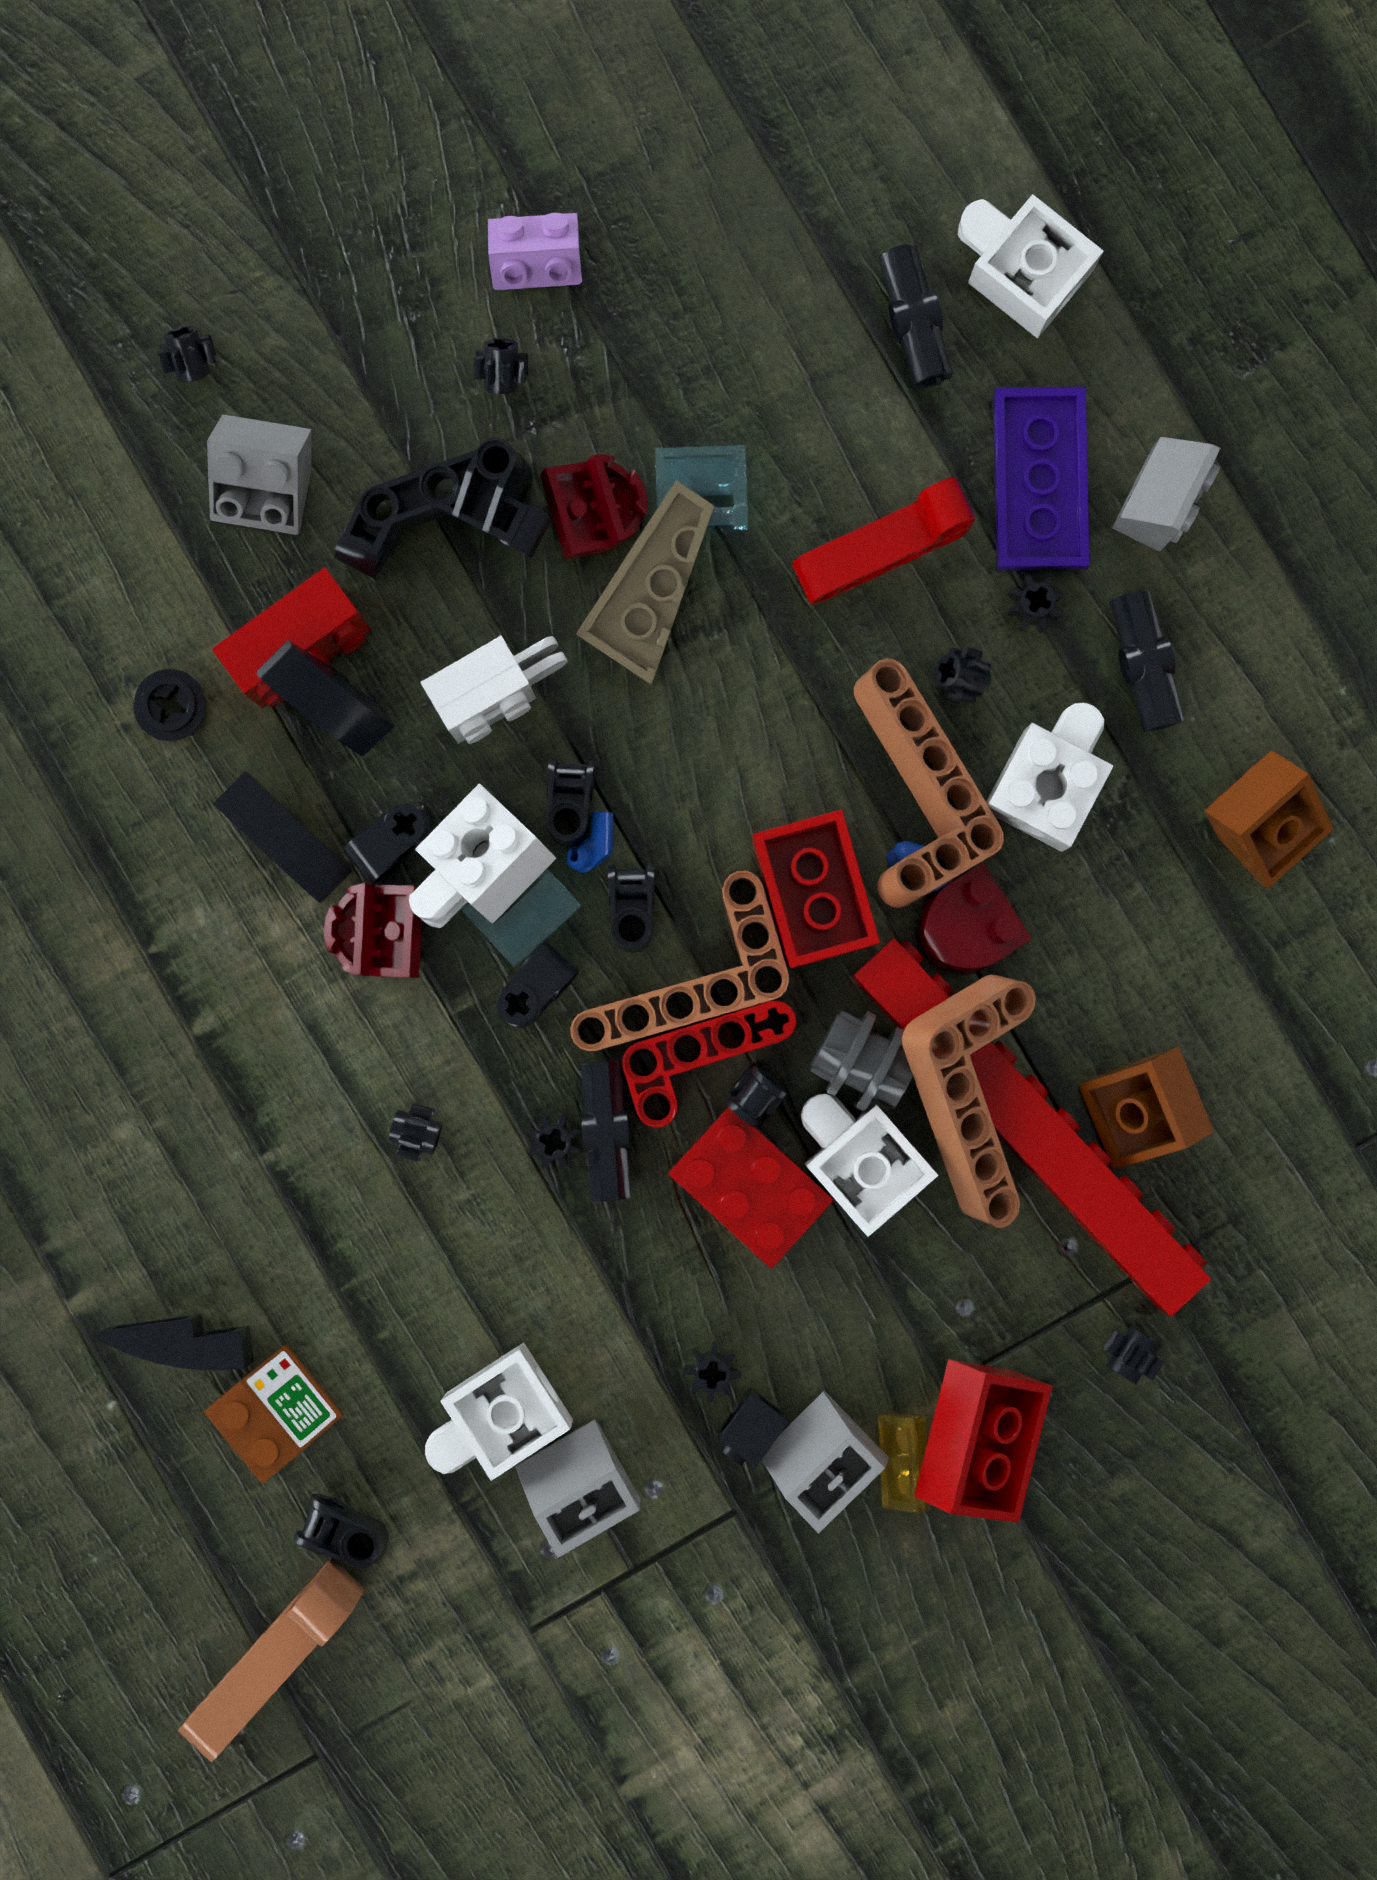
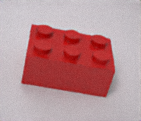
[212,567,371,709]
[751,809,880,970]
[668,1107,834,1269]
[914,1359,1053,1523]

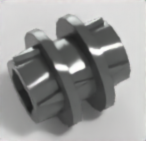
[810,1010,913,1112]

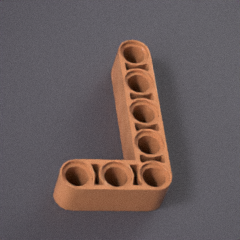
[854,658,1004,908]
[570,870,789,1051]
[902,974,1036,1228]
[177,1558,366,1762]

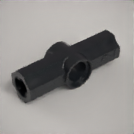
[878,244,953,388]
[1109,590,1184,732]
[581,1060,631,1201]

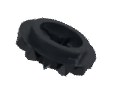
[133,669,208,742]

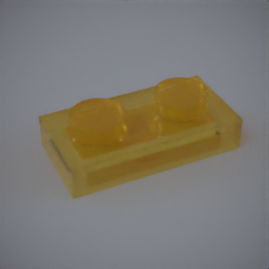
[878,1412,930,1513]

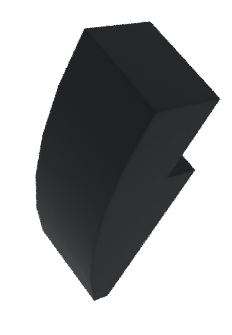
[256,640,395,756]
[213,771,352,903]
[99,1314,254,1371]

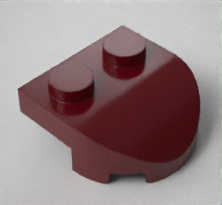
[540,454,648,560]
[918,863,1032,975]
[324,884,422,978]

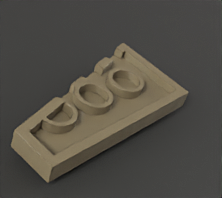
[576,480,714,685]

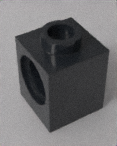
[718,1387,789,1468]

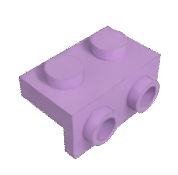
[488,213,582,290]

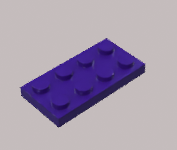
[993,387,1090,571]

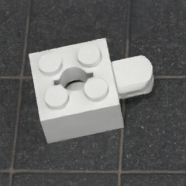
[958,194,1104,339]
[420,636,568,744]
[986,703,1113,852]
[409,783,556,928]
[801,1093,938,1237]
[425,1342,573,1481]

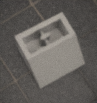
[207,414,311,535]
[1112,437,1221,552]
[762,1391,889,1534]
[515,1419,641,1558]

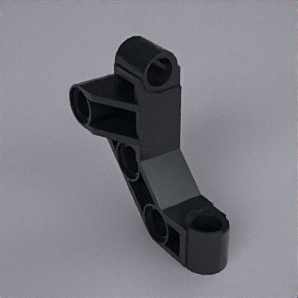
[334,438,552,579]

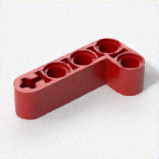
[791,477,975,605]
[622,1001,796,1128]

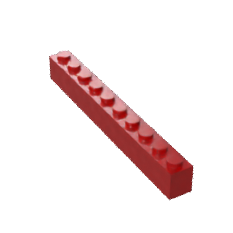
[851,938,1211,1317]

